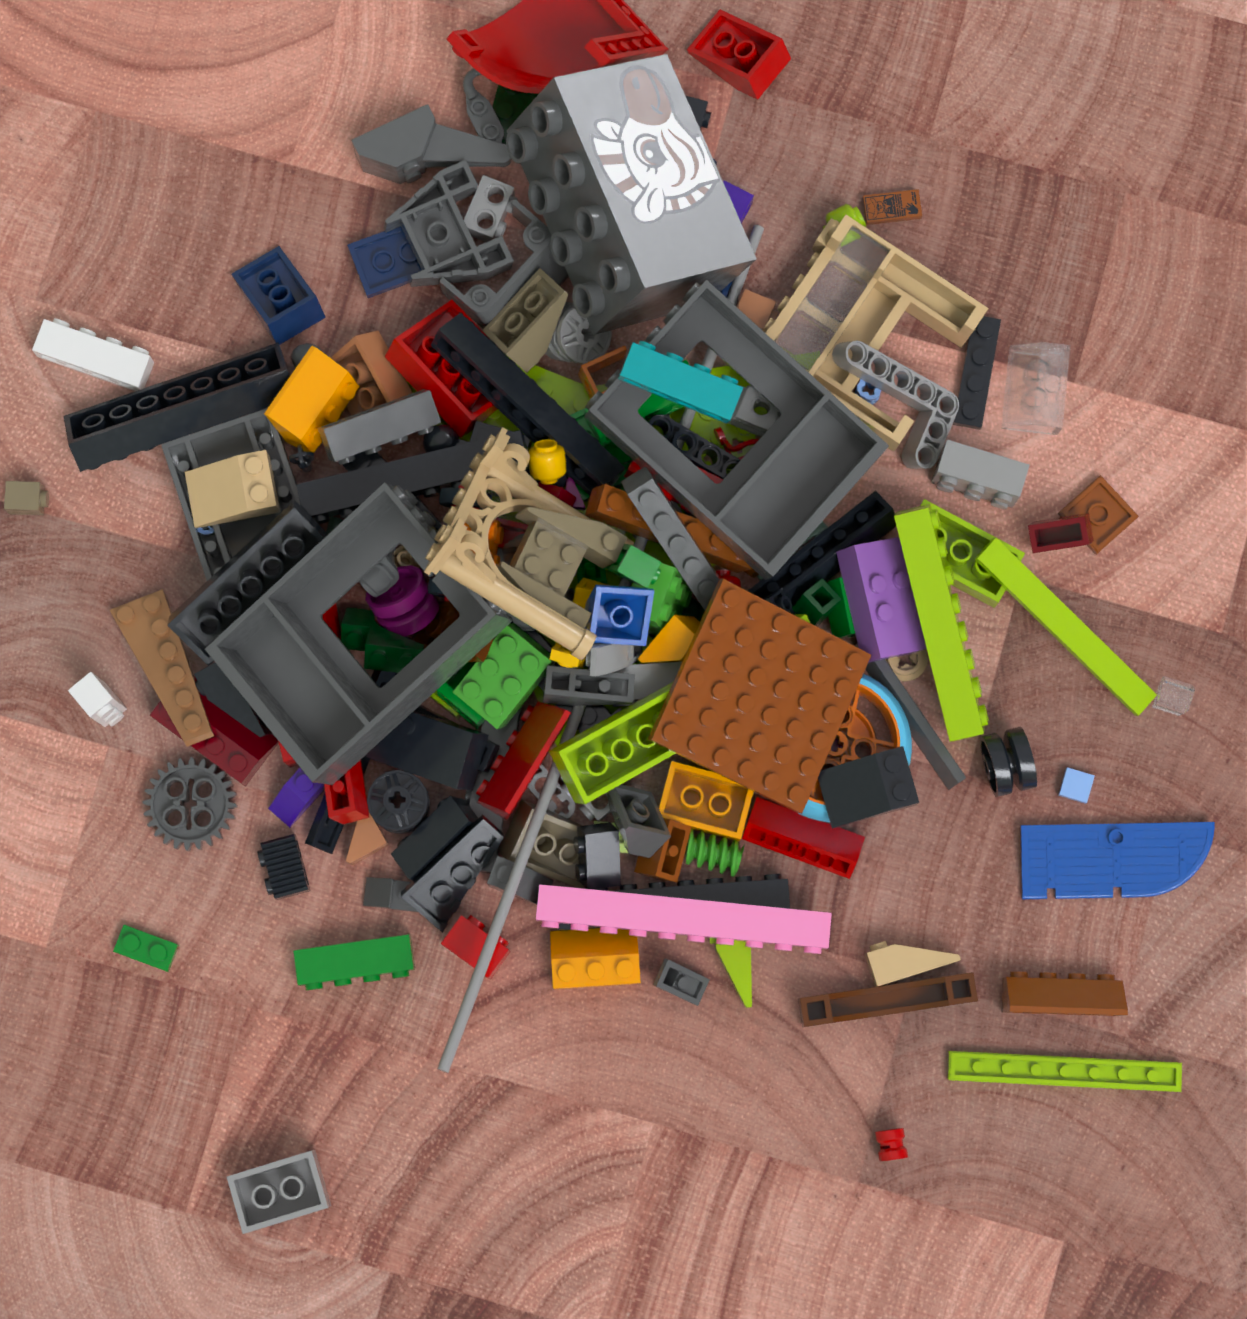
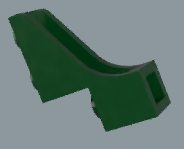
[341,607,424,673]

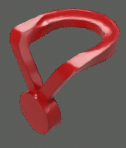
[714,427,759,460]

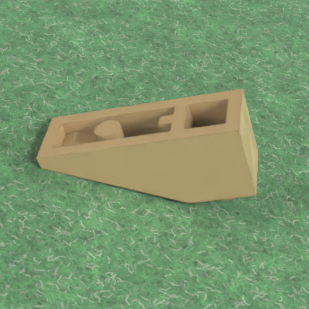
[865,941,961,987]

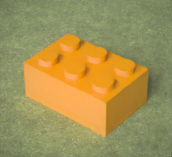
[659,761,753,842]

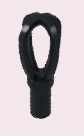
[289,444,315,473]

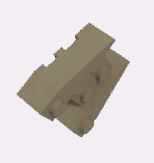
[496,507,627,628]

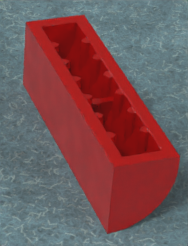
[742,797,865,879]

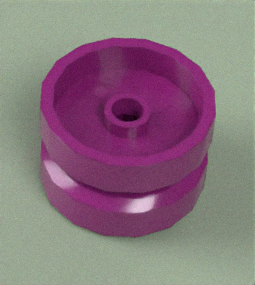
[365,565,439,637]

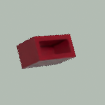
[1028,513,1094,553]

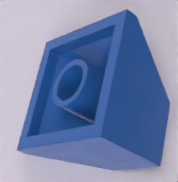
[584,585,654,646]

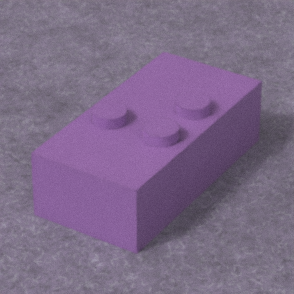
[836,537,927,663]

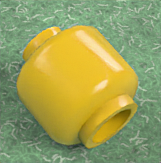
[528,439,567,485]

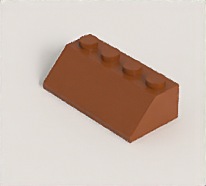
[1002,972,1128,1016]

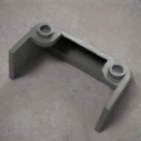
[439,199,569,329]

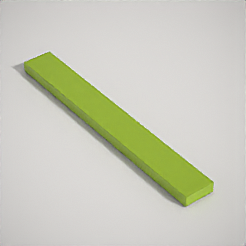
[975,538,1157,716]
[947,1051,1182,1092]

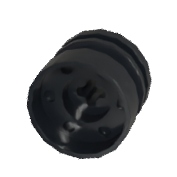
[367,770,431,835]

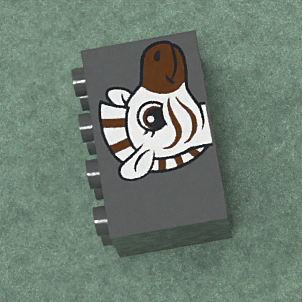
[506,54,757,335]

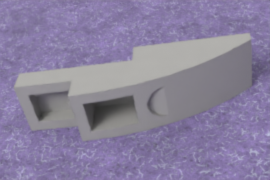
[586,643,642,677]

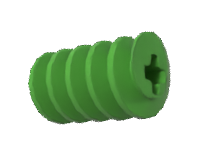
[684,828,745,877]

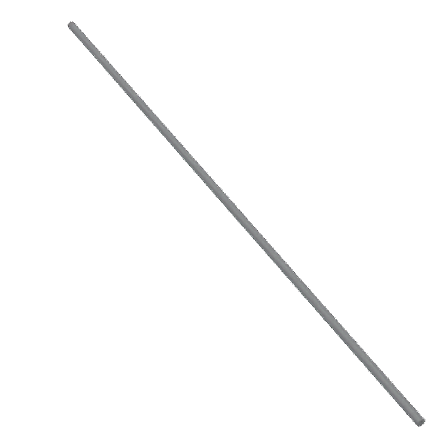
[437,225,764,1073]

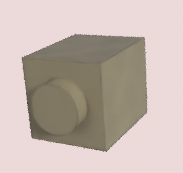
[4,481,49,515]

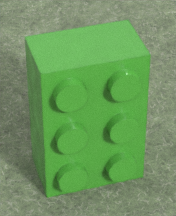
[632,563,692,636]
[453,623,556,729]

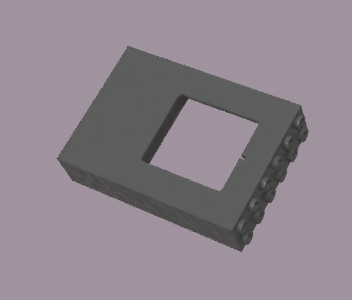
[585,280,889,580]
[205,482,513,785]

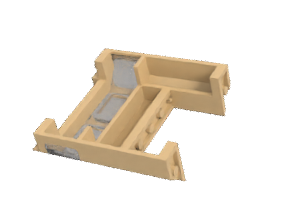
[762,215,988,451]

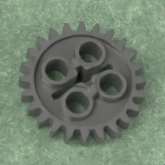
[143,757,238,851]

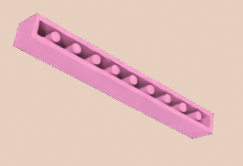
[536,884,832,954]

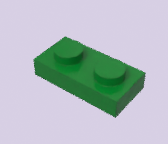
[113,925,179,972]

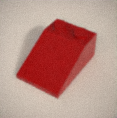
[687,9,791,100]

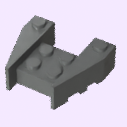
[384,160,514,287]

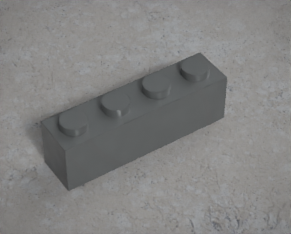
[318,389,441,465]

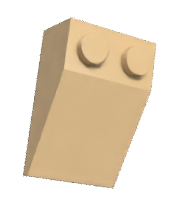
[185,450,280,528]

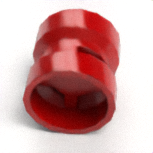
[875,1128,908,1161]

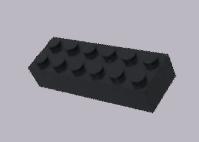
[167,500,328,666]

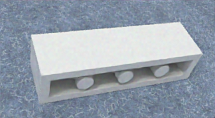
[32,318,154,391]

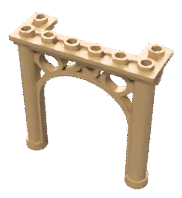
[424,427,634,660]

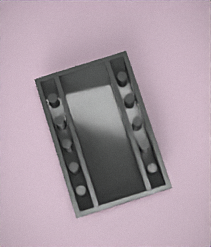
[161,408,301,581]

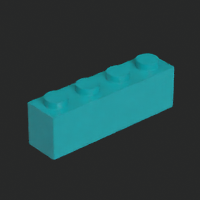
[618,341,743,424]

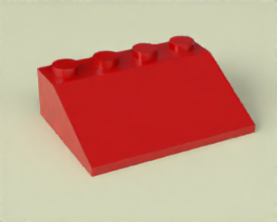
[385,299,497,438]
[476,701,571,821]

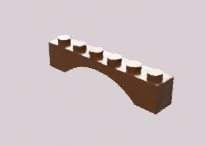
[798,972,978,1028]

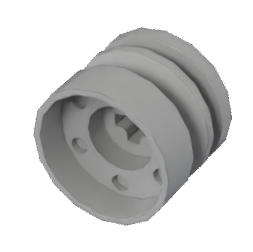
[545,302,612,364]

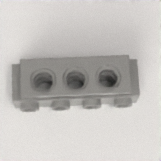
[728,385,780,437]

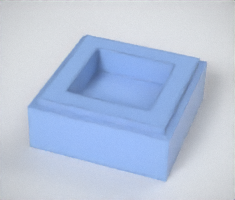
[1058,767,1095,804]

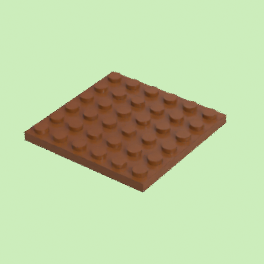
[648,579,871,814]

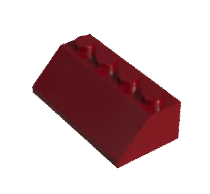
[150,677,279,787]

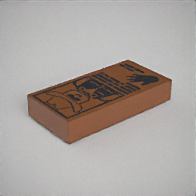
[862,189,922,225]

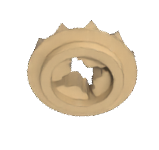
[885,649,928,682]

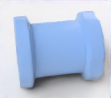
[855,379,882,405]

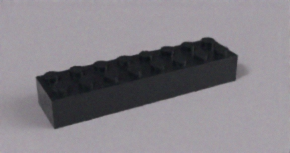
[63,342,291,472]

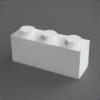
[68,672,127,727]

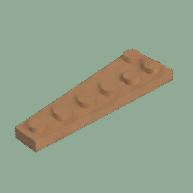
[110,589,214,747]

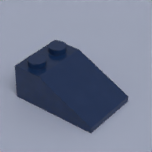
[231,246,326,344]

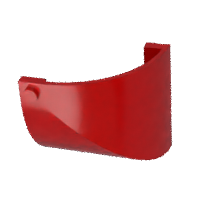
[446,0,669,94]

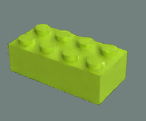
[920,499,1025,608]

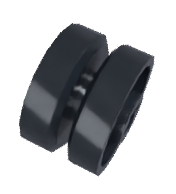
[980,726,1037,797]

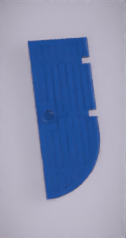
[1020,822,1215,900]

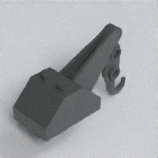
[351,69,512,184]

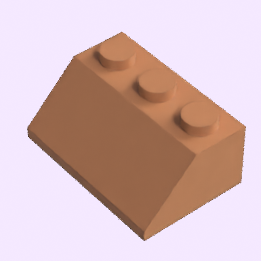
[331,331,413,415]

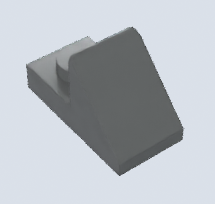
[363,877,419,913]
[653,958,710,1006]

